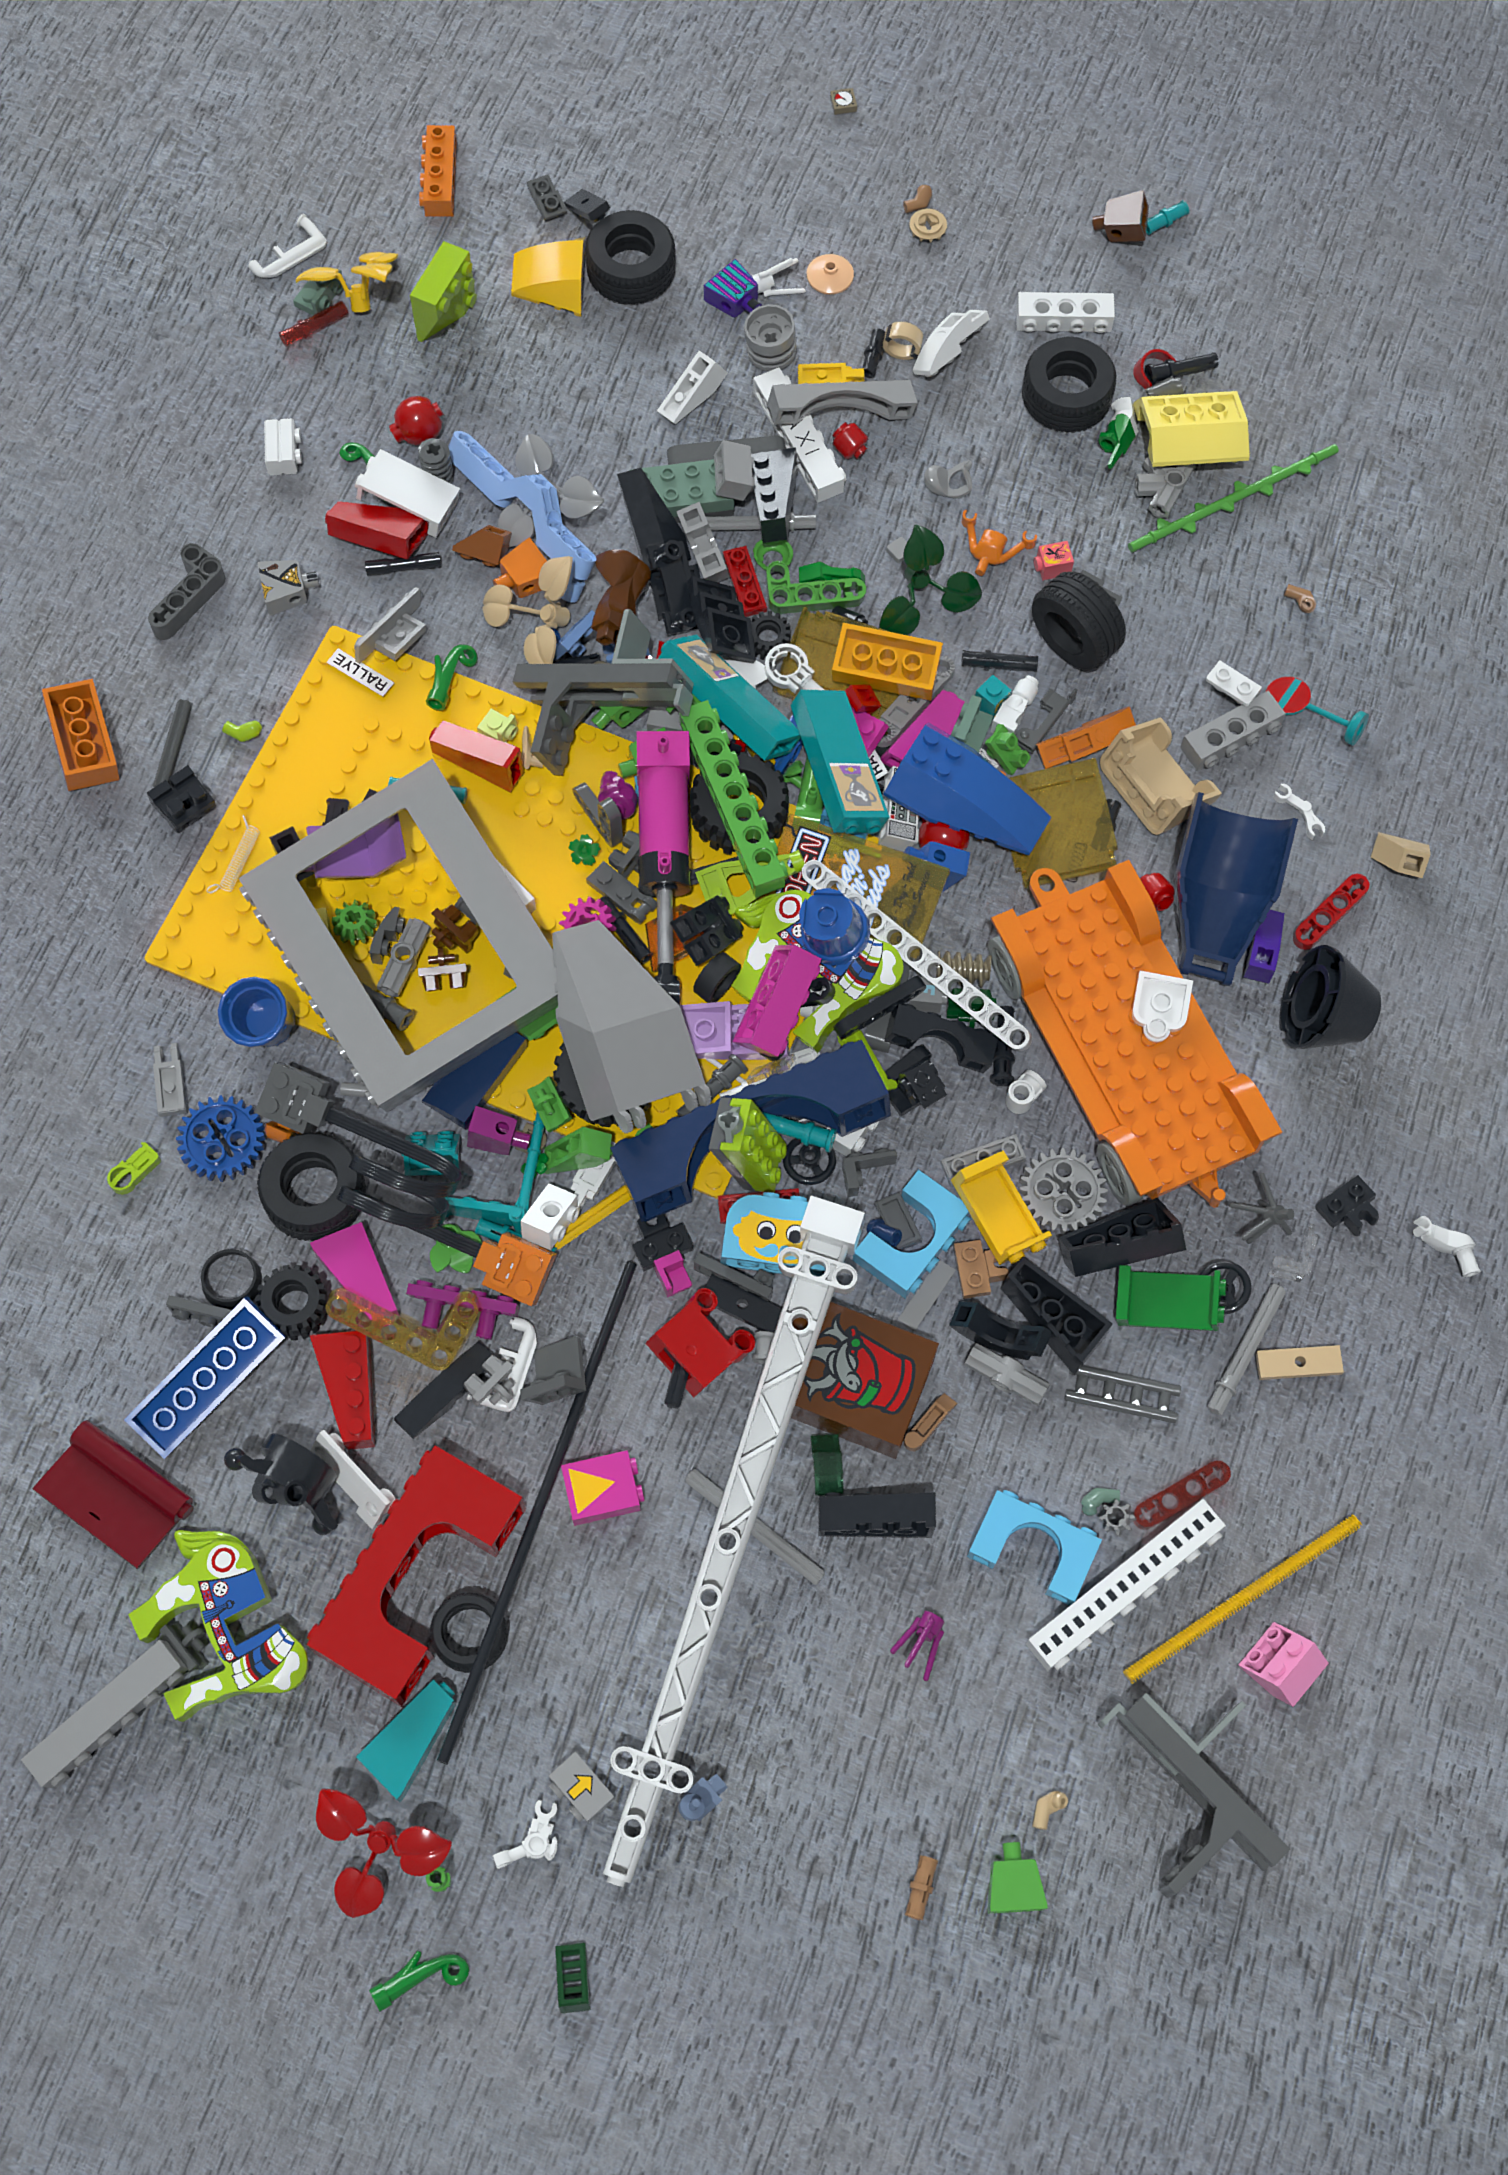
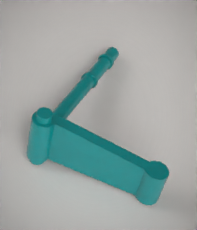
[434,1112,545,1234]

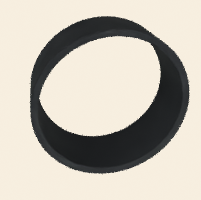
[201,1249,262,1310]

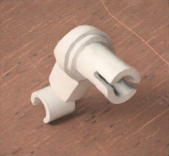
[1413,1216,1481,1277]

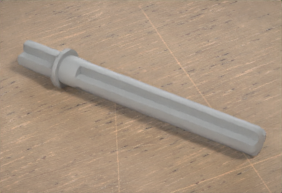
[706,512,816,532]
[1207,1284,1286,1416]

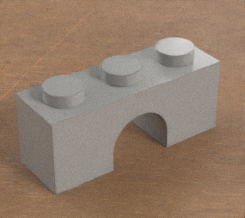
[676,502,730,583]

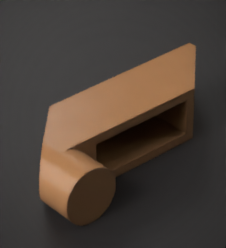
[904,1393,957,1452]

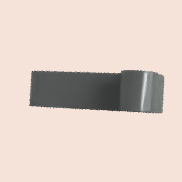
[148,543,226,640]

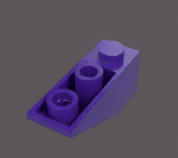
[1243,910,1285,984]

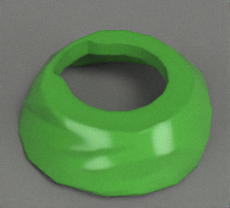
[753,539,793,572]

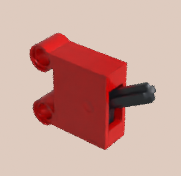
[645,1288,755,1409]

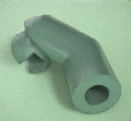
[1081,1488,1120,1516]

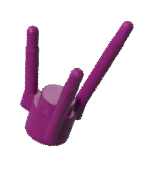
[890,1611,945,1681]

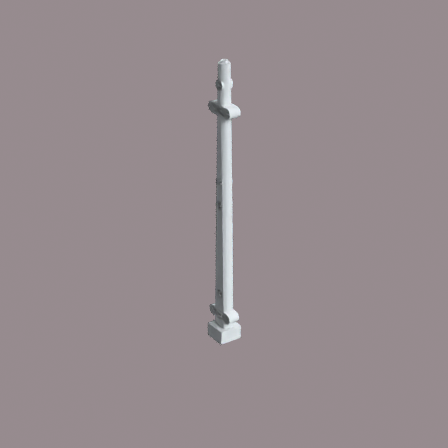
[603,1196,865,1887]

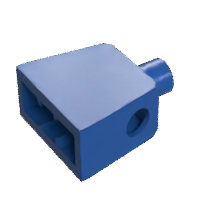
[903,842,970,892]

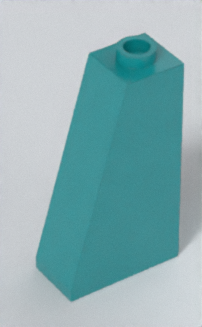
[356,1680,456,1802]

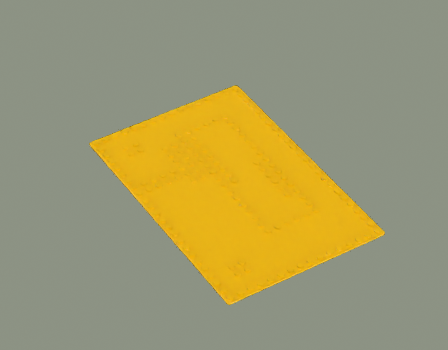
[144,626,884,1199]

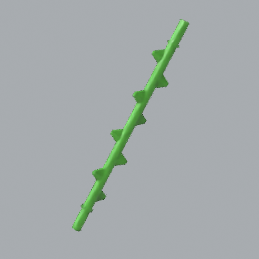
[1128,444,1339,552]

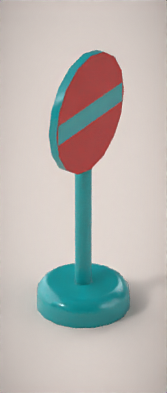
[1266,676,1369,746]

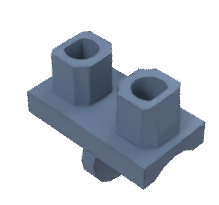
[678,1774,727,1821]

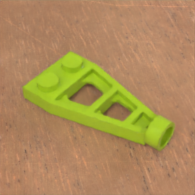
[695,850,805,916]

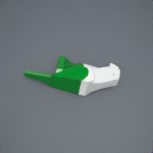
[1098,397,1138,469]

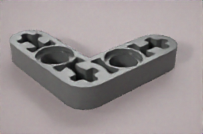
[572,782,623,848]

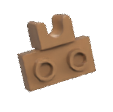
[953,1240,1009,1299]

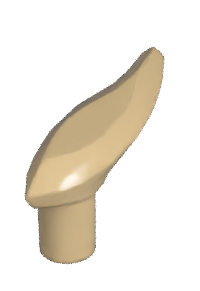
[522,726,543,769]

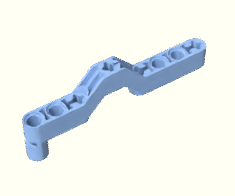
[448,431,596,603]

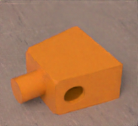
[493,537,547,598]

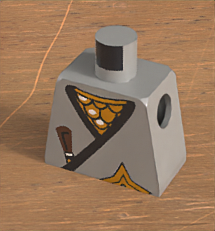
[257,560,319,616]

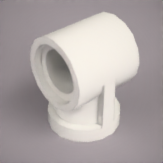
[1006,1069,1047,1114]

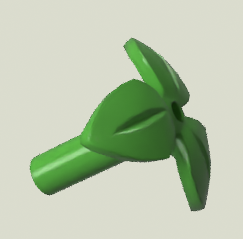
[783,760,804,789]

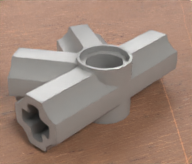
[1135,456,1196,518]

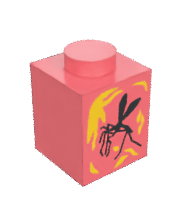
[1034,541,1074,581]

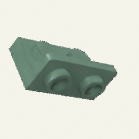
[293,268,343,318]

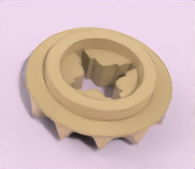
[909,209,947,243]

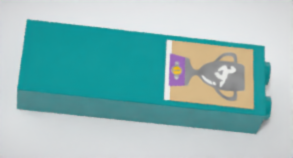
[658,634,801,761]
[790,690,890,834]

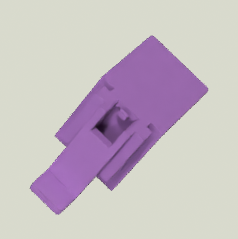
[291,813,406,878]

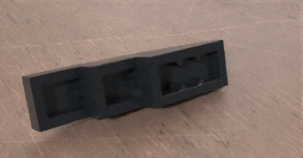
[394,1341,493,1439]

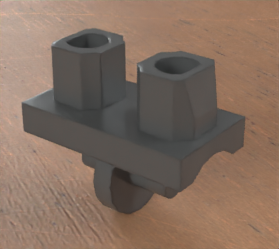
[608,830,639,879]
[157,1623,209,1676]

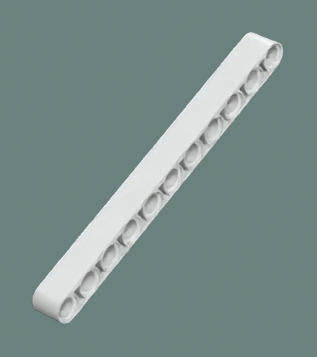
[802,860,1032,1051]

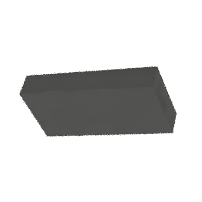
[875,1192,923,1251]

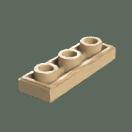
[1255,1345,1344,1380]

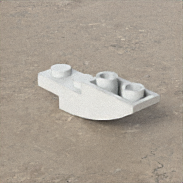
[913,310,990,377]

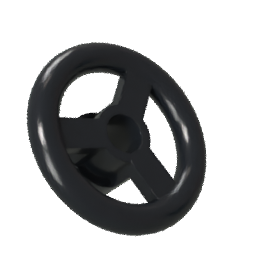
[783,1138,836,1185]
[1199,1261,1252,1314]

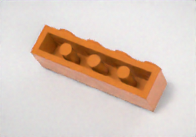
[419,125,457,217]

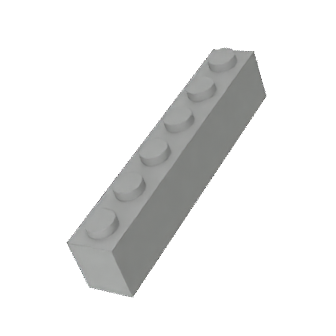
[21,1640,188,1788]

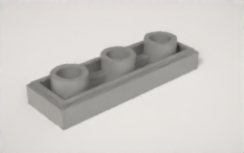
[940,1134,1026,1187]

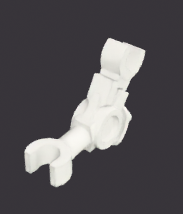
[493,1800,557,1869]

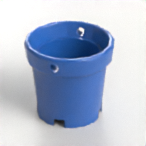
[799,888,871,966]
[218,976,296,1047]

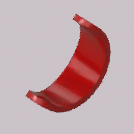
[1133,349,1176,389]

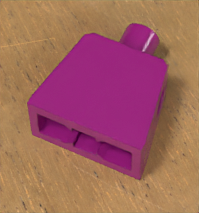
[467,1106,531,1155]

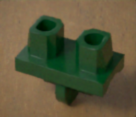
[946,988,996,1028]

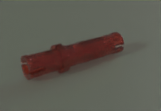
[279,301,348,347]

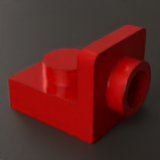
[845,684,881,715]

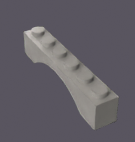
[767,380,917,424]

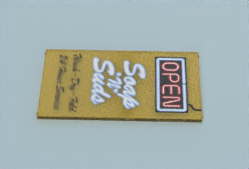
[758,814,950,959]

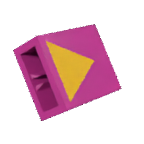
[561,1450,644,1526]

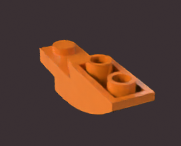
[1036,706,1136,769]

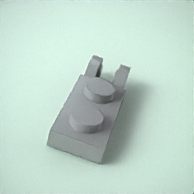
[153,1043,187,1117]

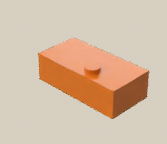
[42,679,119,791]

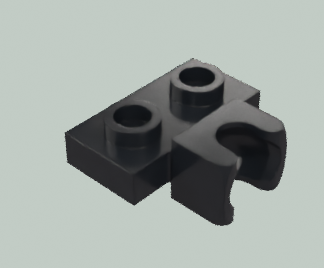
[1315,1175,1379,1236]
[632,1214,694,1272]

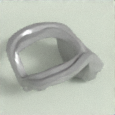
[924,460,972,498]

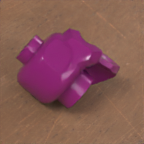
[598,771,638,820]

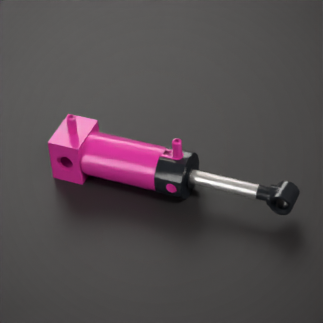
[637,731,691,1006]

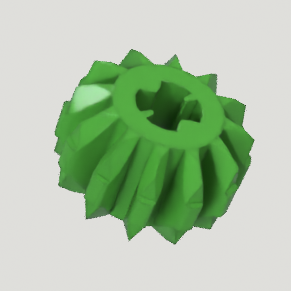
[332,900,377,946]

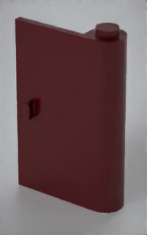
[32,1420,194,1569]

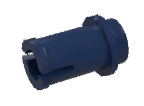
[866,1219,902,1247]

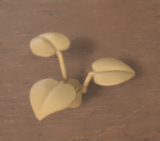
[483,556,573,664]

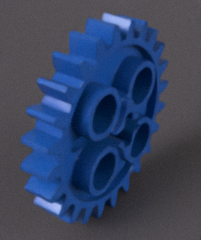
[176,1095,266,1182]

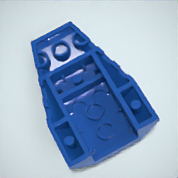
[883,723,1052,855]

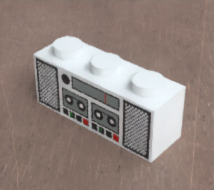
[878,766,920,851]

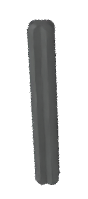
[153,699,192,787]

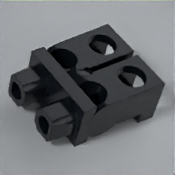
[670,895,744,966]

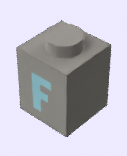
[909,976,948,1013]

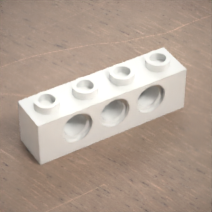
[1016,292,1115,333]

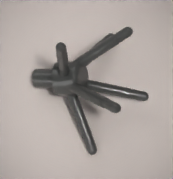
[1229,1173,1294,1244]

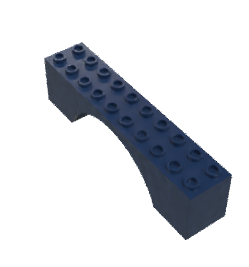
[610,1040,891,1222]

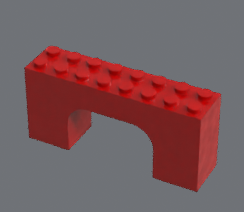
[307,1445,526,1707]

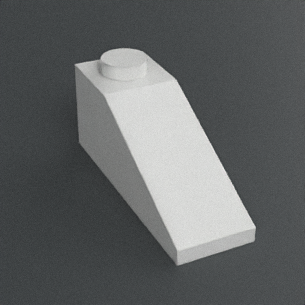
[657,351,728,424]

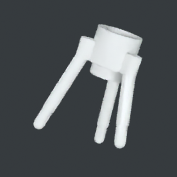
[752,258,806,298]

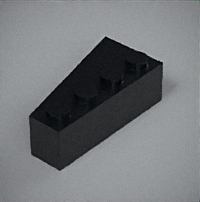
[1058,1197,1187,1277]
[1001,1257,1113,1376]

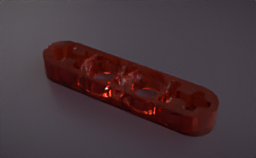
[1133,1461,1231,1530]

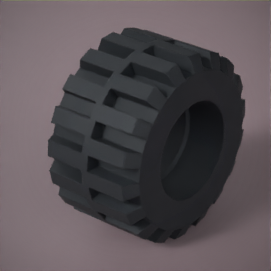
[255,1265,330,1341]

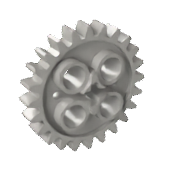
[1018,1148,1108,1235]

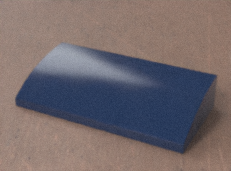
[422,1032,527,1130]

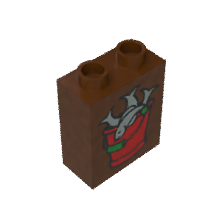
[791,1302,939,1459]

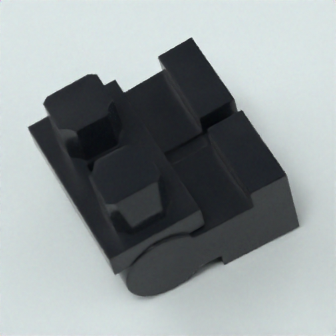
[147,765,216,833]

